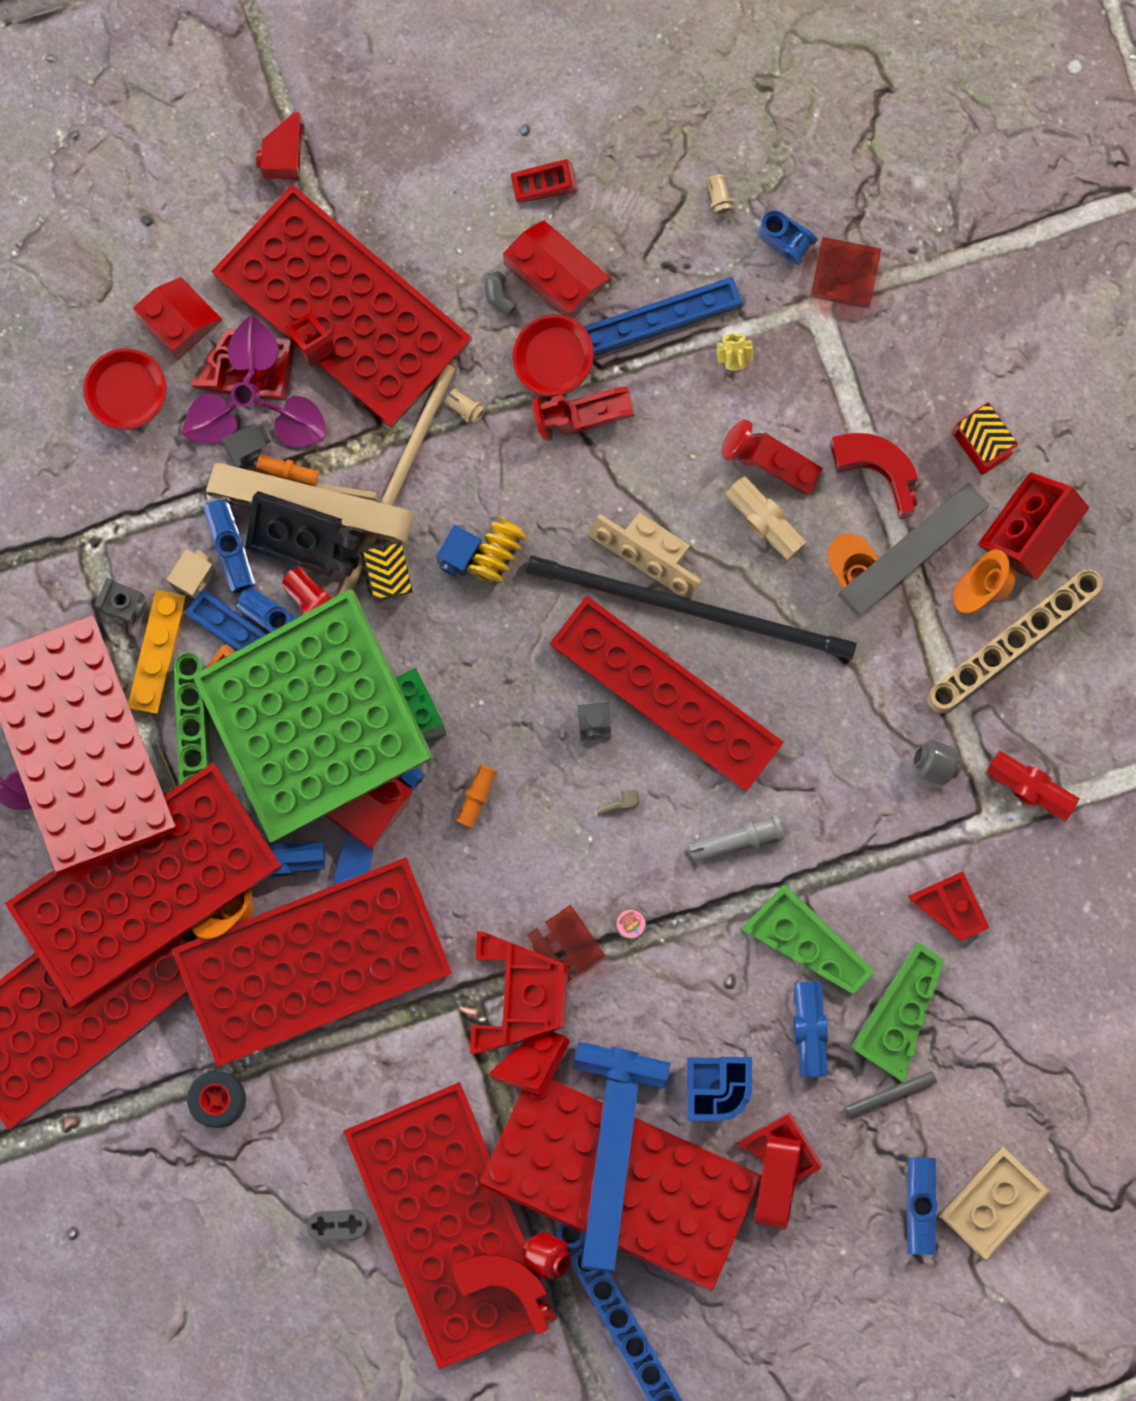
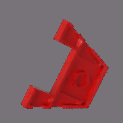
[470,931,568,1054]

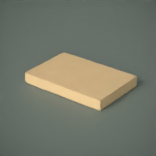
[938,1147,1050,1261]

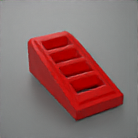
[511,159,578,203]

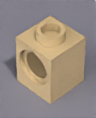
[166,549,216,600]

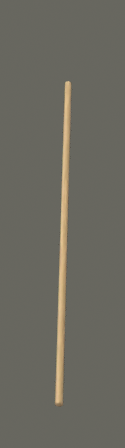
[241,365,456,815]

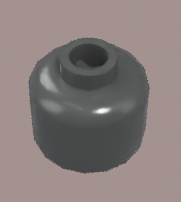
[913,740,961,785]

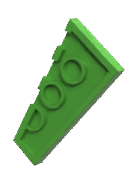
[741,884,875,994]
[850,942,945,1083]

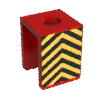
[951,402,1018,475]

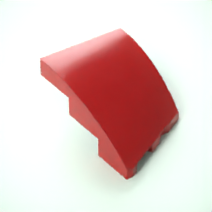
[191,329,295,400]

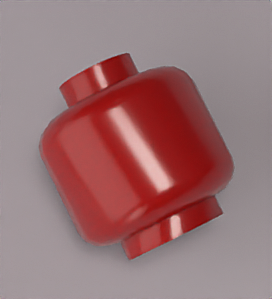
[523,1232,572,1280]

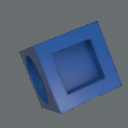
[436,524,482,576]

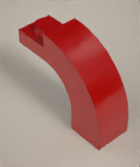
[829,433,918,520]
[451,1255,552,1335]

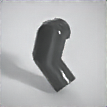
[485,271,517,316]

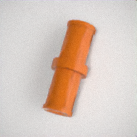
[255,454,319,486]
[455,764,498,829]

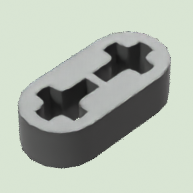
[306,1210,368,1241]

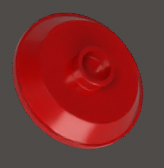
[512,314,594,396]
[83,348,167,430]

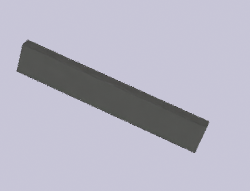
[838,483,990,618]

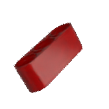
[754,1135,802,1230]

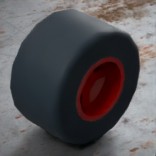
[187,1071,246,1128]

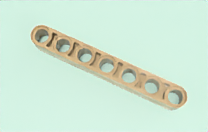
[206,463,415,544]
[927,570,1103,713]

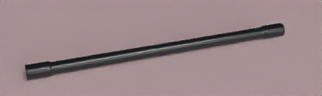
[526,555,857,660]

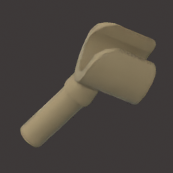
[597,790,639,815]

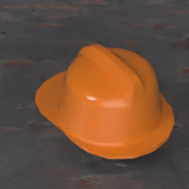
[827,533,879,590]
[953,550,1018,614]
[192,888,254,939]

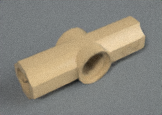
[725,476,807,561]

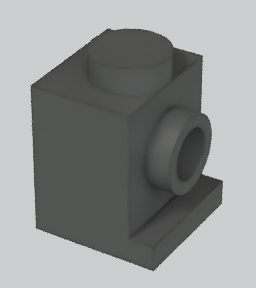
[221,423,271,467]
[95,578,146,625]
[578,702,611,741]

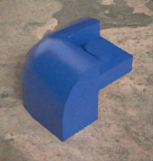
[686,1057,752,1121]

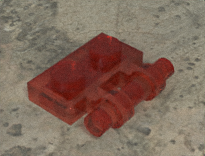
[527,904,606,983]

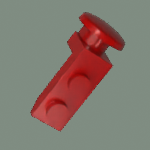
[532,386,635,441]
[721,419,823,495]

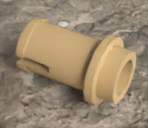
[706,174,734,215]
[445,388,485,424]

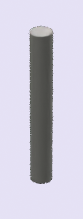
[845,1071,937,1118]

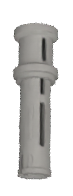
[689,813,785,863]

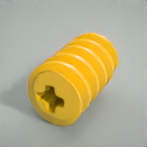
[466,516,528,584]

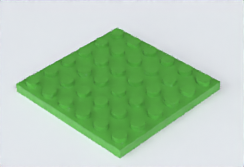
[193,589,433,843]

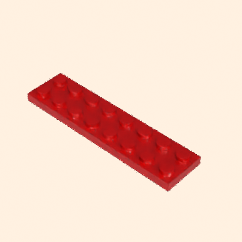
[549,595,784,793]

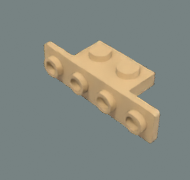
[588,512,701,599]

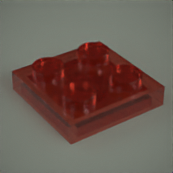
[810,237,882,309]

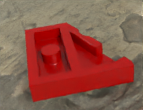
[908,871,990,941]
[489,1032,571,1096]
[737,1112,823,1182]

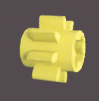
[717,333,753,371]

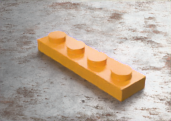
[128,589,187,716]

